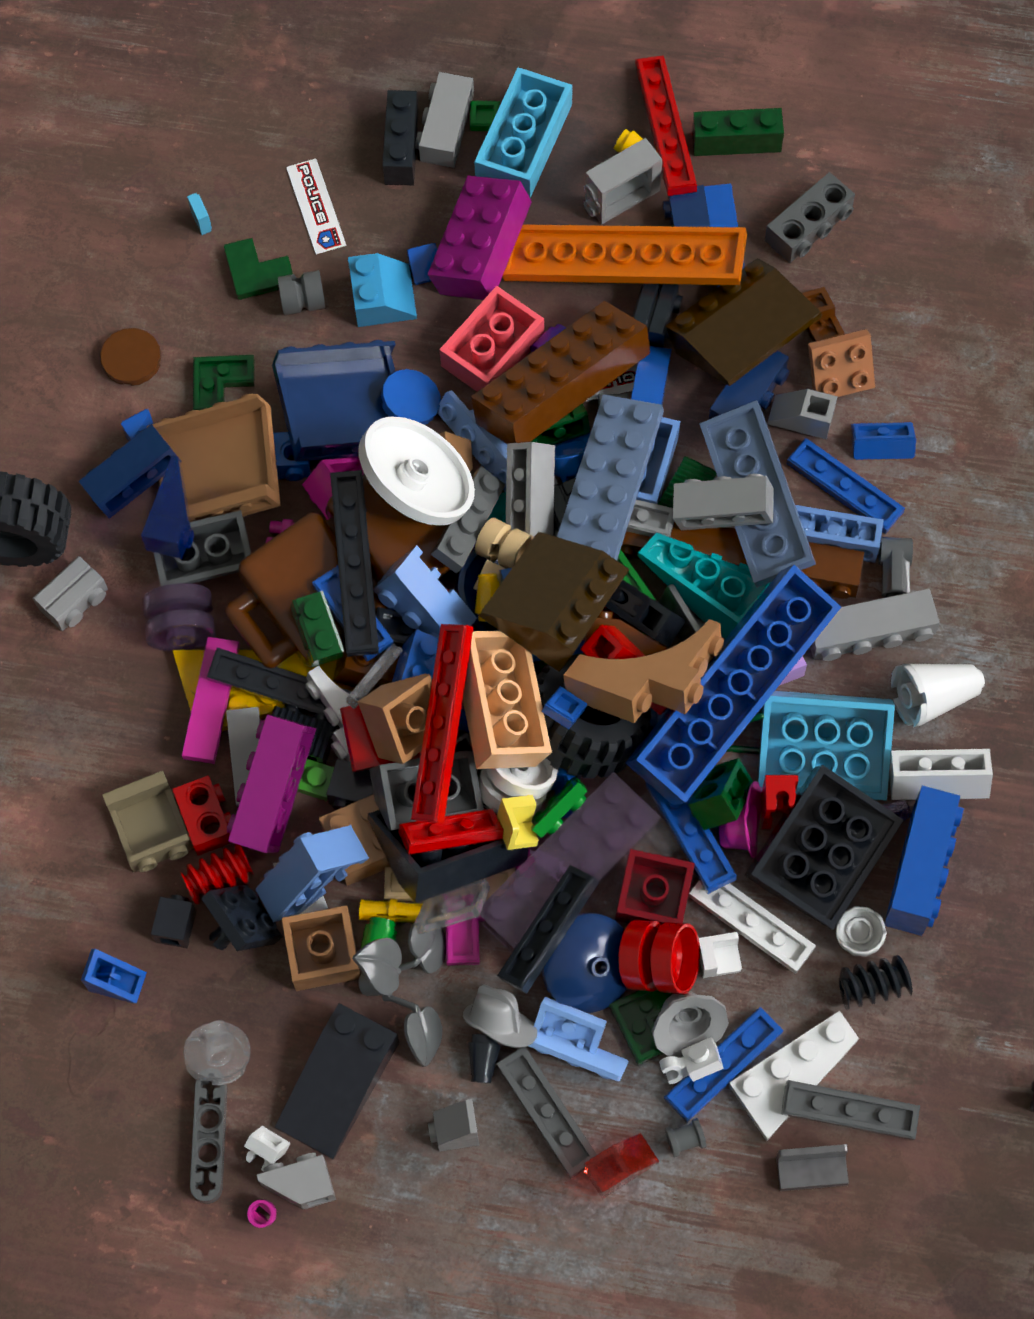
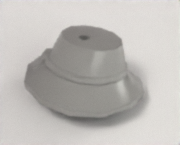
[651,991,729,1057]

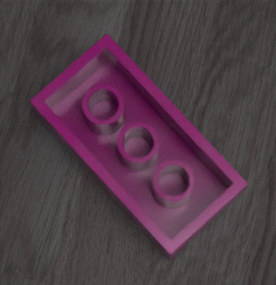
[428,176,532,300]
[227,715,317,853]

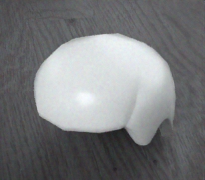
[836,906,887,957]

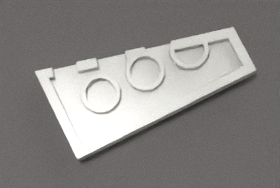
[729,1011,859,1141]

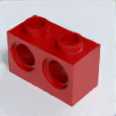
[172,775,232,856]

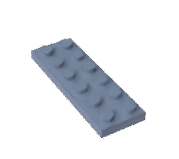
[557,394,664,560]
[699,400,816,587]

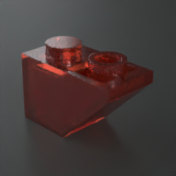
[584,1133,659,1199]

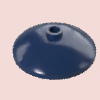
[542,913,627,1013]

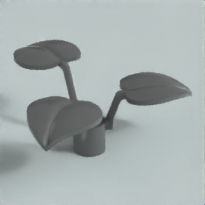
[352,917,446,1067]

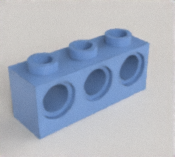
[795,505,884,563]

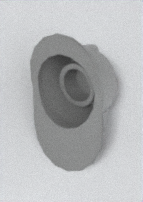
[463,984,537,1048]

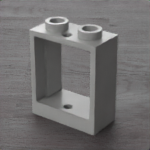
[584,138,662,225]

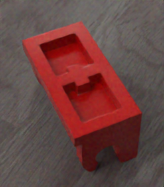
[761,775,799,829]

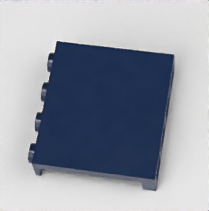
[272,340,396,462]

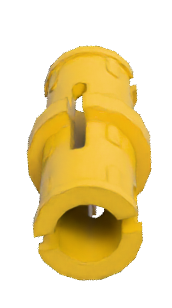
[359,898,427,925]

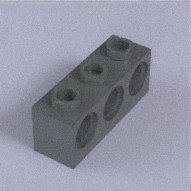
[765,172,855,263]

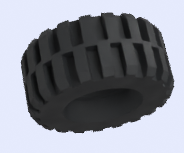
[0,471,72,567]
[536,654,651,779]

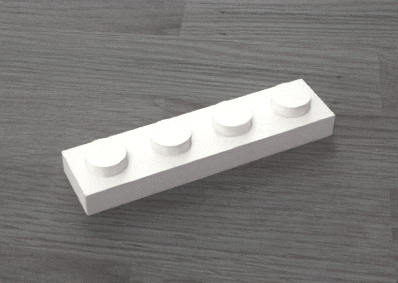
[689,880,816,974]

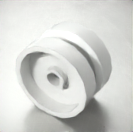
[477,758,558,816]

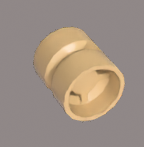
[475,517,534,569]

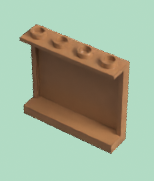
[147,394,281,529]

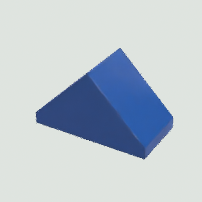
[81,949,147,1003]

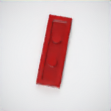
[398,809,504,854]

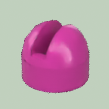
[247,1200,277,1228]

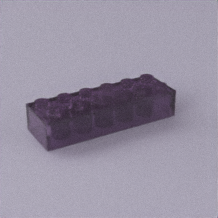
[475,772,661,952]

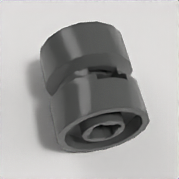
[278,270,326,316]

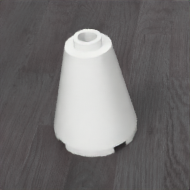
[891,664,985,727]

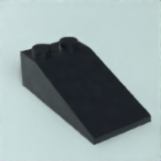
[275,1003,400,1160]

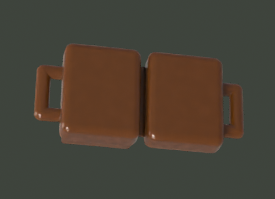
[225,474,474,668]

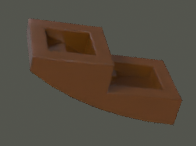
[802,287,845,342]

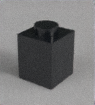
[151,895,197,949]

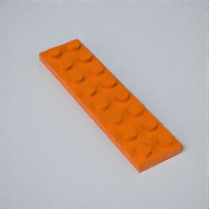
[502,225,747,285]

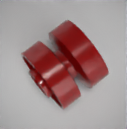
[619,920,700,994]

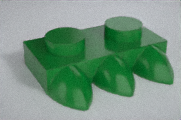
[531,777,588,838]

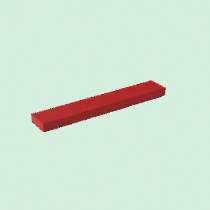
[635,55,697,196]
[411,624,474,824]

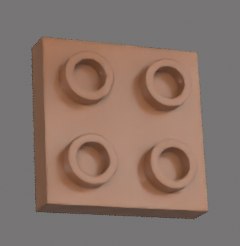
[808,329,875,397]

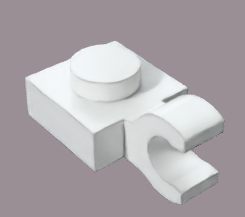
[659,1037,724,1084]

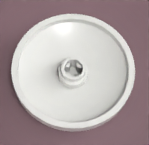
[358,417,475,525]

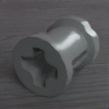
[665,1118,707,1158]

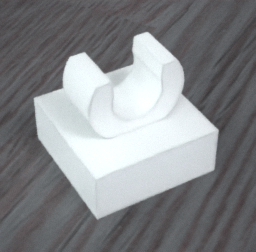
[244,1126,290,1172]

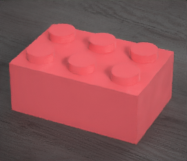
[439,286,544,392]

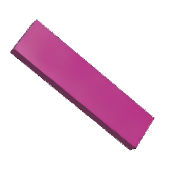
[182,637,240,764]

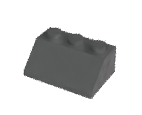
[149,510,252,590]
[369,749,484,831]

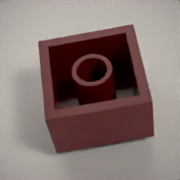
[614,849,695,924]

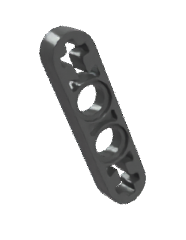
[190,1070,228,1204]

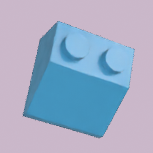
[348,253,417,327]

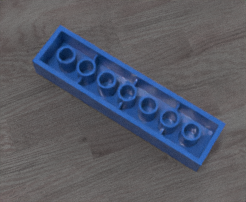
[625,564,841,806]

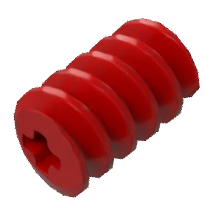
[180,844,254,905]

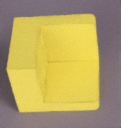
[497,795,539,850]

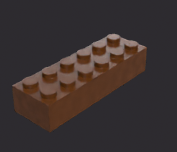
[471,301,650,444]

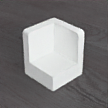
[699,932,742,978]

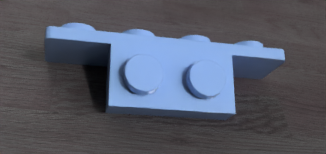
[437,390,507,492]
[528,997,628,1081]

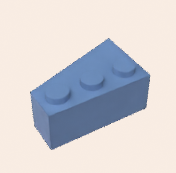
[256,825,369,922]

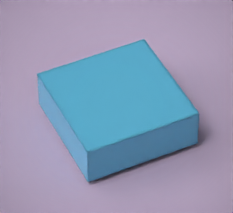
[187,193,212,235]

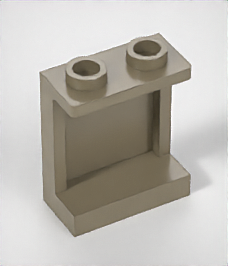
[102,771,194,873]

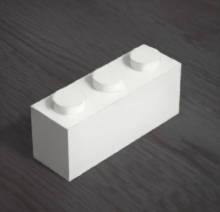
[889,749,993,800]

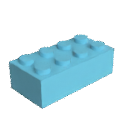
[474,67,572,198]

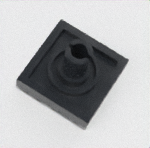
[201,885,283,951]

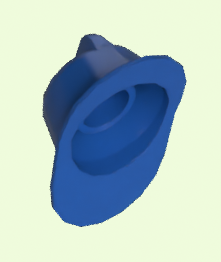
[554,431,591,482]

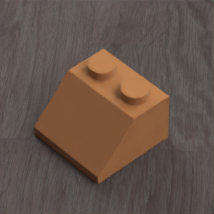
[358,674,432,764]

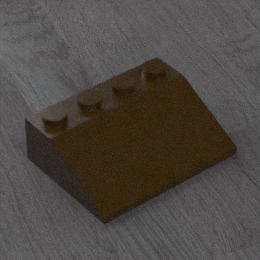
[666,258,822,386]
[478,531,629,672]

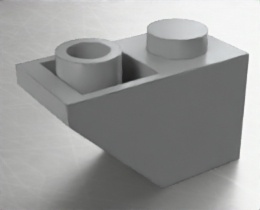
[767,389,838,439]
[257,1153,336,1210]

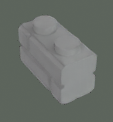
[33,556,108,631]

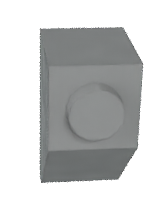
[428,1099,479,1152]

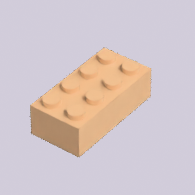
[463,631,552,769]

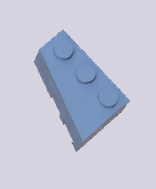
[373,545,477,638]

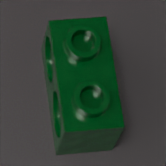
[688,758,753,830]

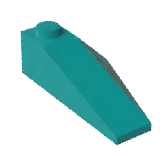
[638,532,771,639]

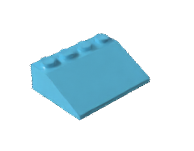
[758,691,895,800]

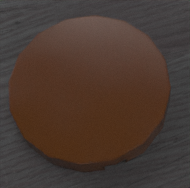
[101,328,161,386]

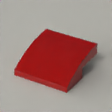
[340,704,421,772]

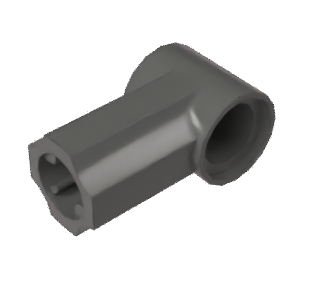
[878,537,913,598]

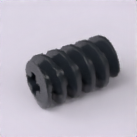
[839,955,913,1010]

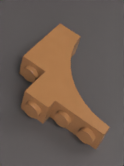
[563,619,724,723]

